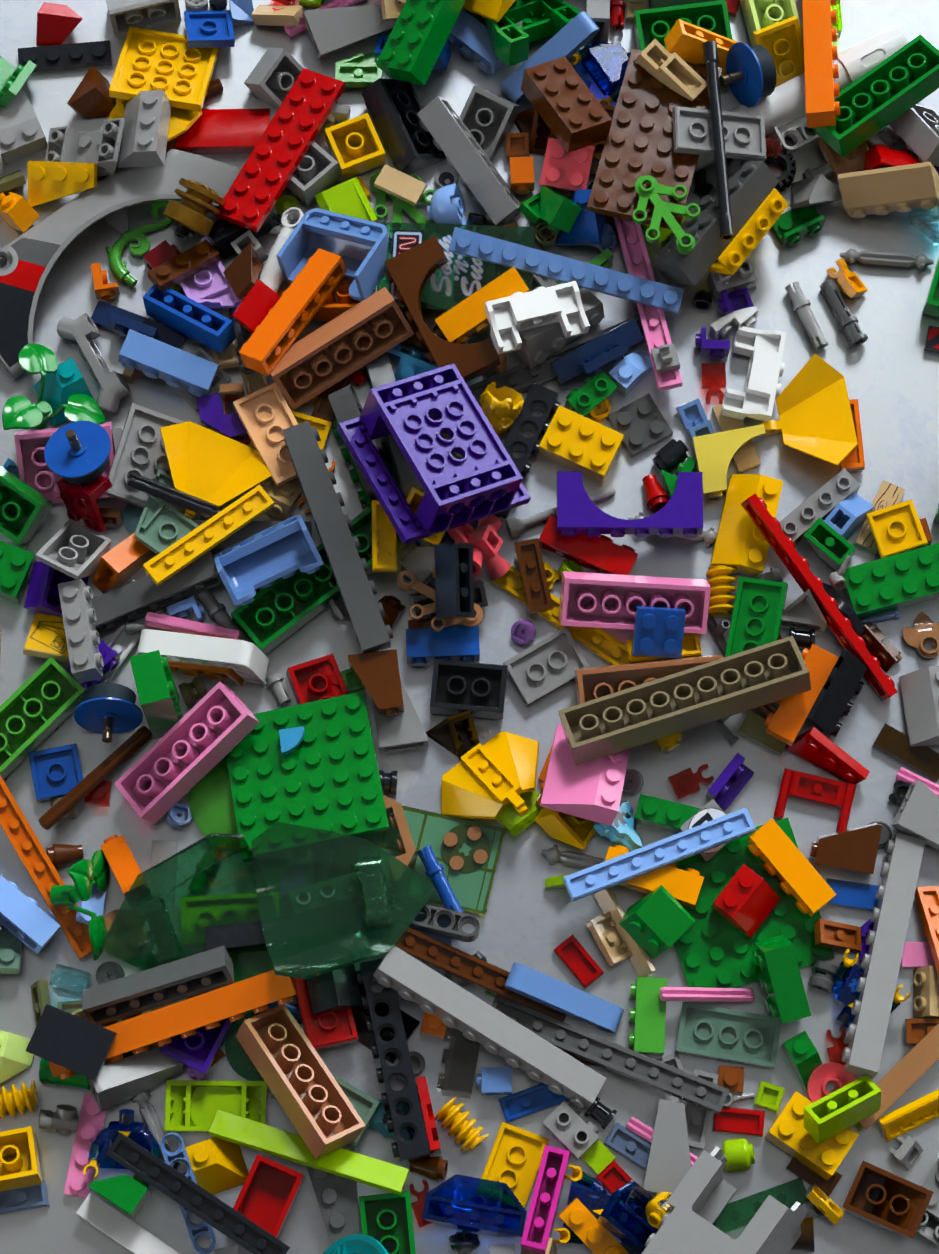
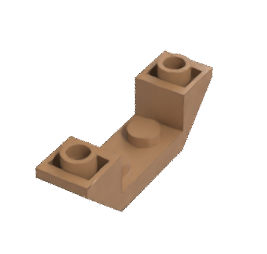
[384,795,417,887]

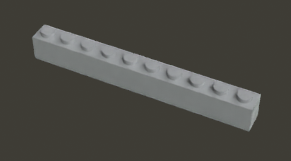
[841,833,926,1079]
[373,945,607,1109]

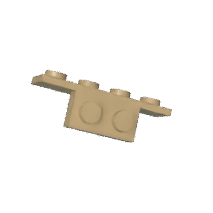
[586,888,655,977]

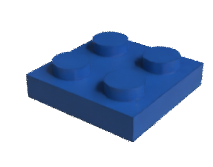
[184,10,235,48]
[631,606,686,658]
[28,743,84,802]

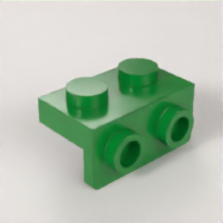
[564,370,617,417]

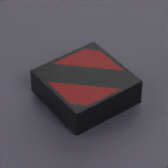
[924,326,939,353]

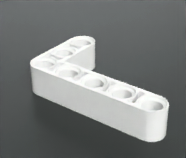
[137,629,269,684]

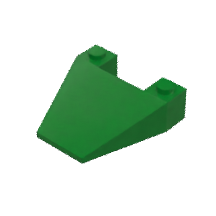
[483,0,581,66]

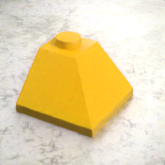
[535,807,597,849]
[185,1137,249,1195]

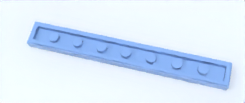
[562,808,756,902]

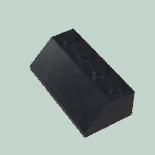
[362,78,446,173]

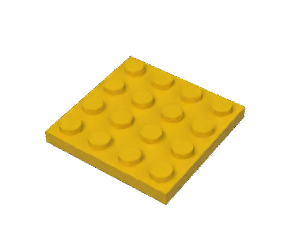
[109,27,220,112]

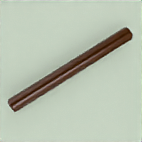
[38,726,152,830]

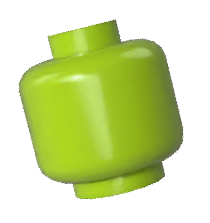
[721,1138,755,1173]

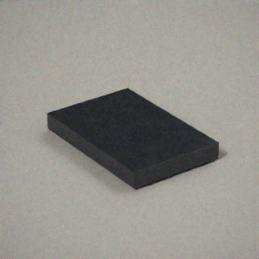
[26,1004,117,1081]

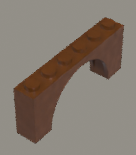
[384,236,501,382]

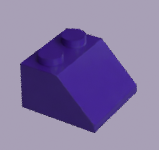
[24,561,89,617]

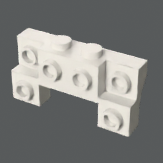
[484,281,590,354]
[720,325,787,422]

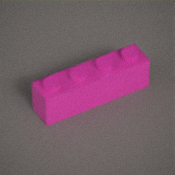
[520,1145,570,1254]

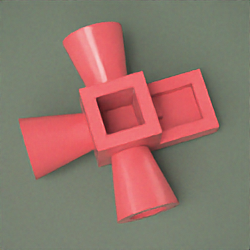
[447,515,511,580]

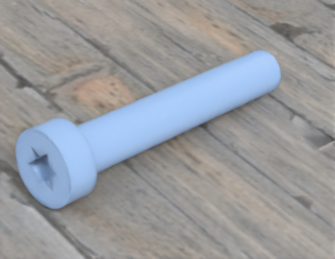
[860,609,900,625]

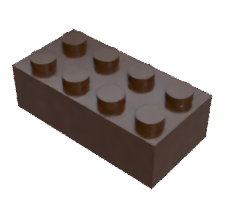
[521,56,612,153]

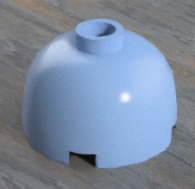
[427,183,467,232]

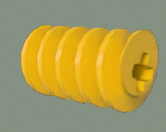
[706,565,737,618]
[0,1080,39,1119]
[435,1096,489,1153]

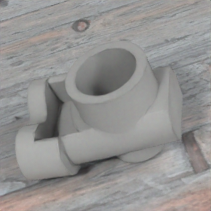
[38,1104,78,1134]

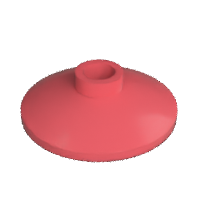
[807,1062,856,1102]

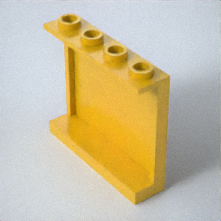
[708,188,789,275]

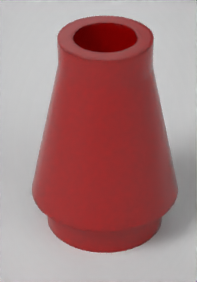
[642,474,669,511]

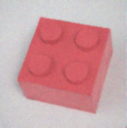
[540,138,595,192]

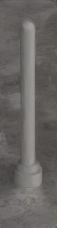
[505,488,616,538]

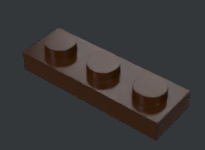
[147,240,220,292]
[514,538,553,614]

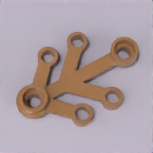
[396,565,483,632]

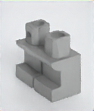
[707,259,758,302]

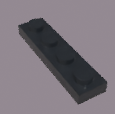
[18,40,112,72]

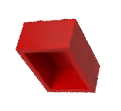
[233,1154,305,1238]

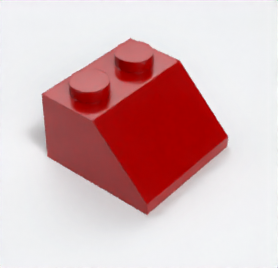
[863,144,921,171]
[711,864,781,938]

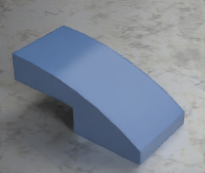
[676,398,715,444]

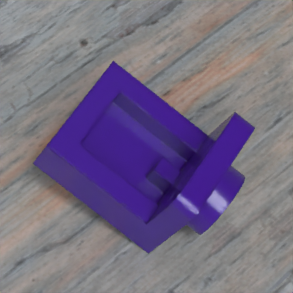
[717,288,754,315]
[695,326,730,360]

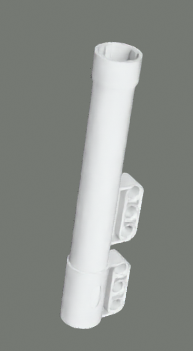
[695,25,909,172]

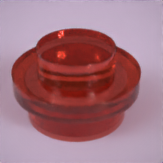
[766,134,782,158]

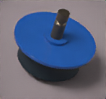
[719,42,776,108]
[44,421,111,484]
[74,683,143,743]

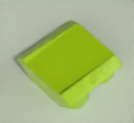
[314,176,377,222]
[495,790,543,837]

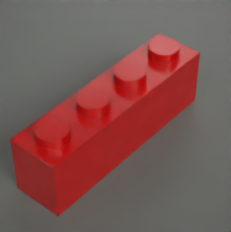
[539,515,638,575]

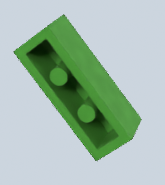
[628,977,667,1056]

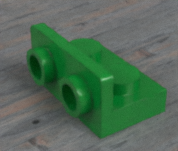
[771,206,825,247]

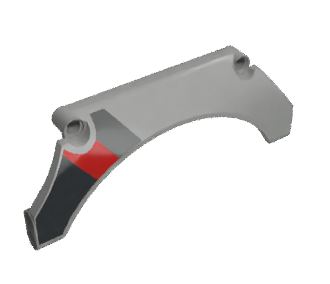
[0,149,240,379]

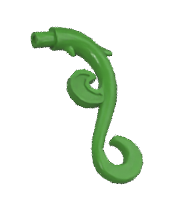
[105,201,174,288]

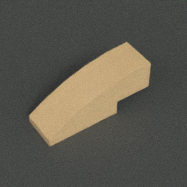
[635,39,708,101]

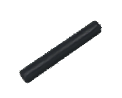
[127,472,219,518]

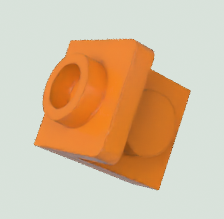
[91,263,120,300]

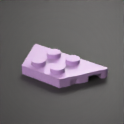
[178,236,242,308]

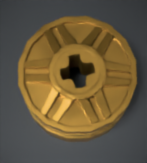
[163,178,225,237]

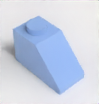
[608,349,653,398]

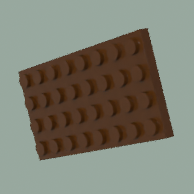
[587,49,723,229]

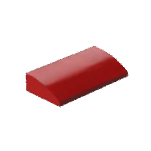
[176,108,270,154]
[286,654,348,705]

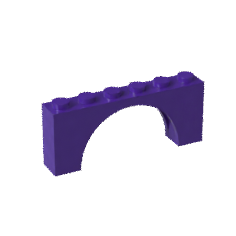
[556,471,703,538]

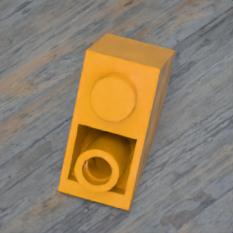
[0,191,40,233]

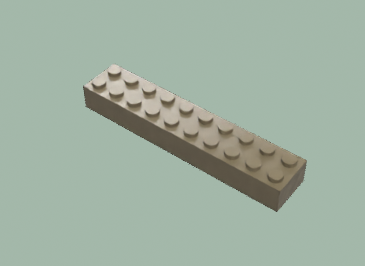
[558,636,811,766]

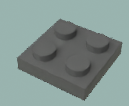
[608,393,673,458]

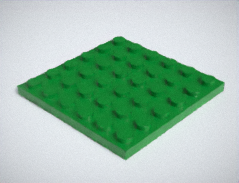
[226,691,390,860]
[674,818,835,988]

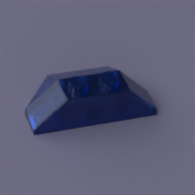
[422,1174,527,1237]
[597,1180,659,1254]

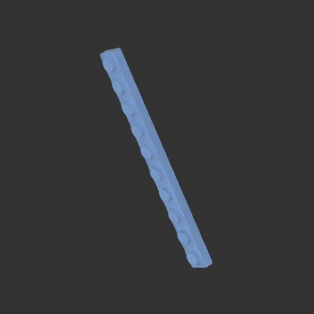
[448,227,684,313]

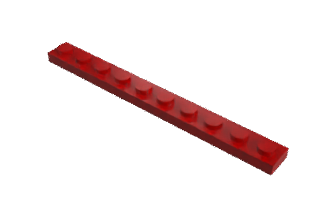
[741,493,897,701]

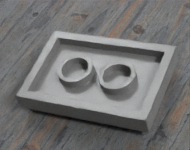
[503,627,590,706]

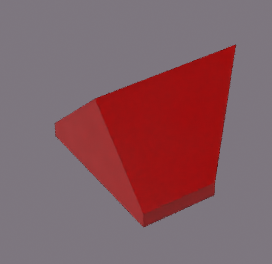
[36,2,83,46]

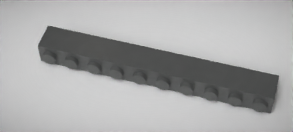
[282,421,394,653]

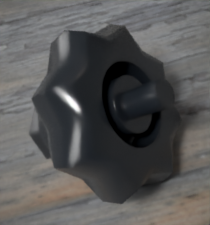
[449,1230,480,1254]

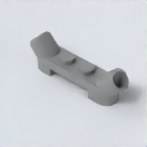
[57,313,130,413]

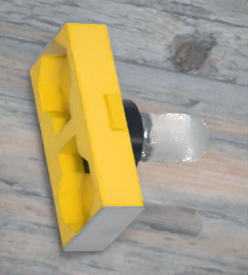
[805,1183,844,1225]

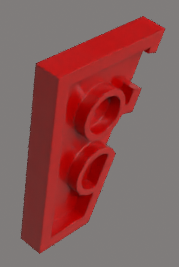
[785,727,870,785]
[416,1076,442,1155]

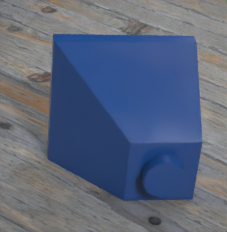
[556,189,606,246]

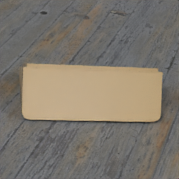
[251,5,303,26]

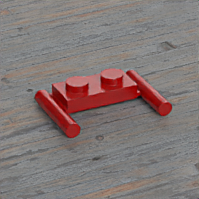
[774,768,857,832]

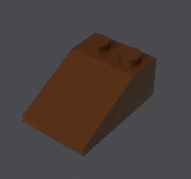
[842,1161,934,1239]

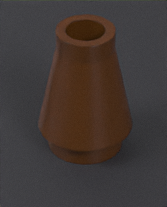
[46,844,84,868]
[409,1156,448,1182]

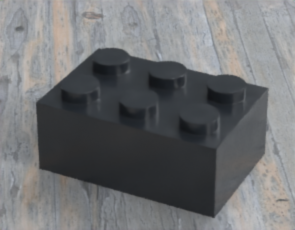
[430,659,508,720]

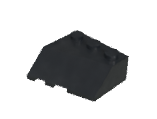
[802,648,867,739]

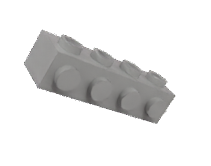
[58,579,104,683]

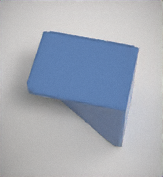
[229,0,254,27]

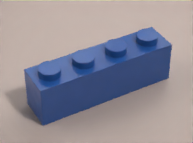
[142,285,236,354]

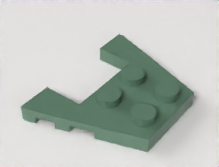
[134,469,220,555]

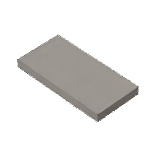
[672,106,766,162]

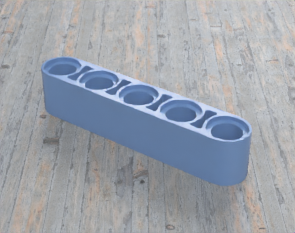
[500,11,600,104]
[504,963,624,1034]
[160,1132,216,1254]

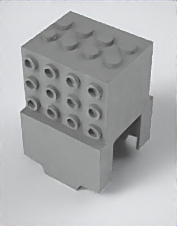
[642,1146,806,1254]

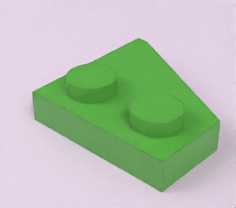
[335,46,382,87]

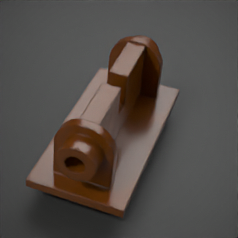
[857,622,902,673]

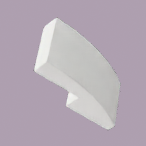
[709,307,758,340]

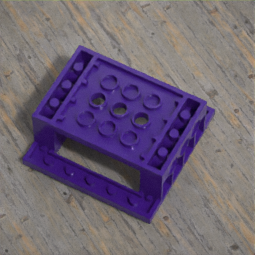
[337,363,531,545]

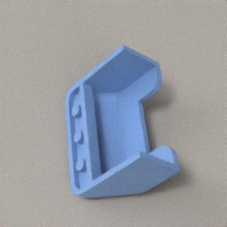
[276,208,389,301]
[214,515,324,606]

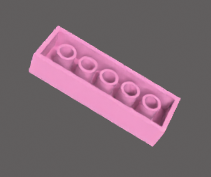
[559,571,711,634]
[114,682,260,824]

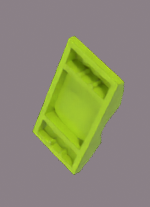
[164,1080,267,1133]

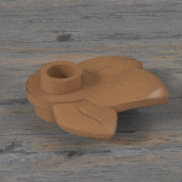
[902,612,939,658]

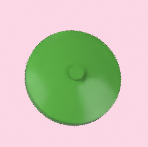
[189,756,241,849]

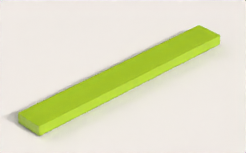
[209,1110,409,1195]

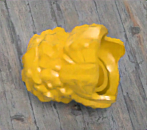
[479,382,524,436]

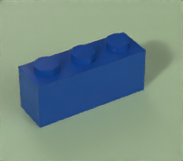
[406,626,480,666]

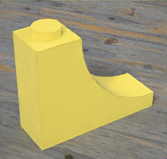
[692,424,765,499]

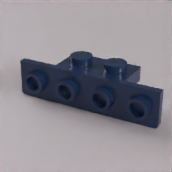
[91,301,186,349]
[551,319,644,384]

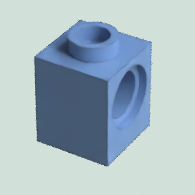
[476,1067,512,1096]

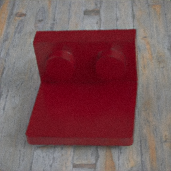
[57,476,112,532]

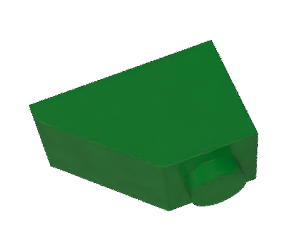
[540,185,582,233]
[803,518,856,571]
[780,1031,822,1090]

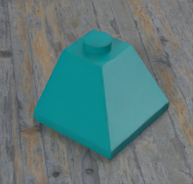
[33,358,94,428]

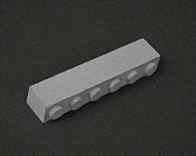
[417,96,521,226]

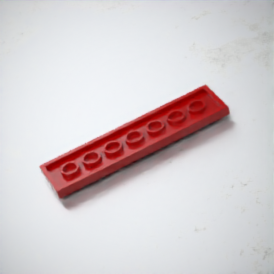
[216,68,346,232]

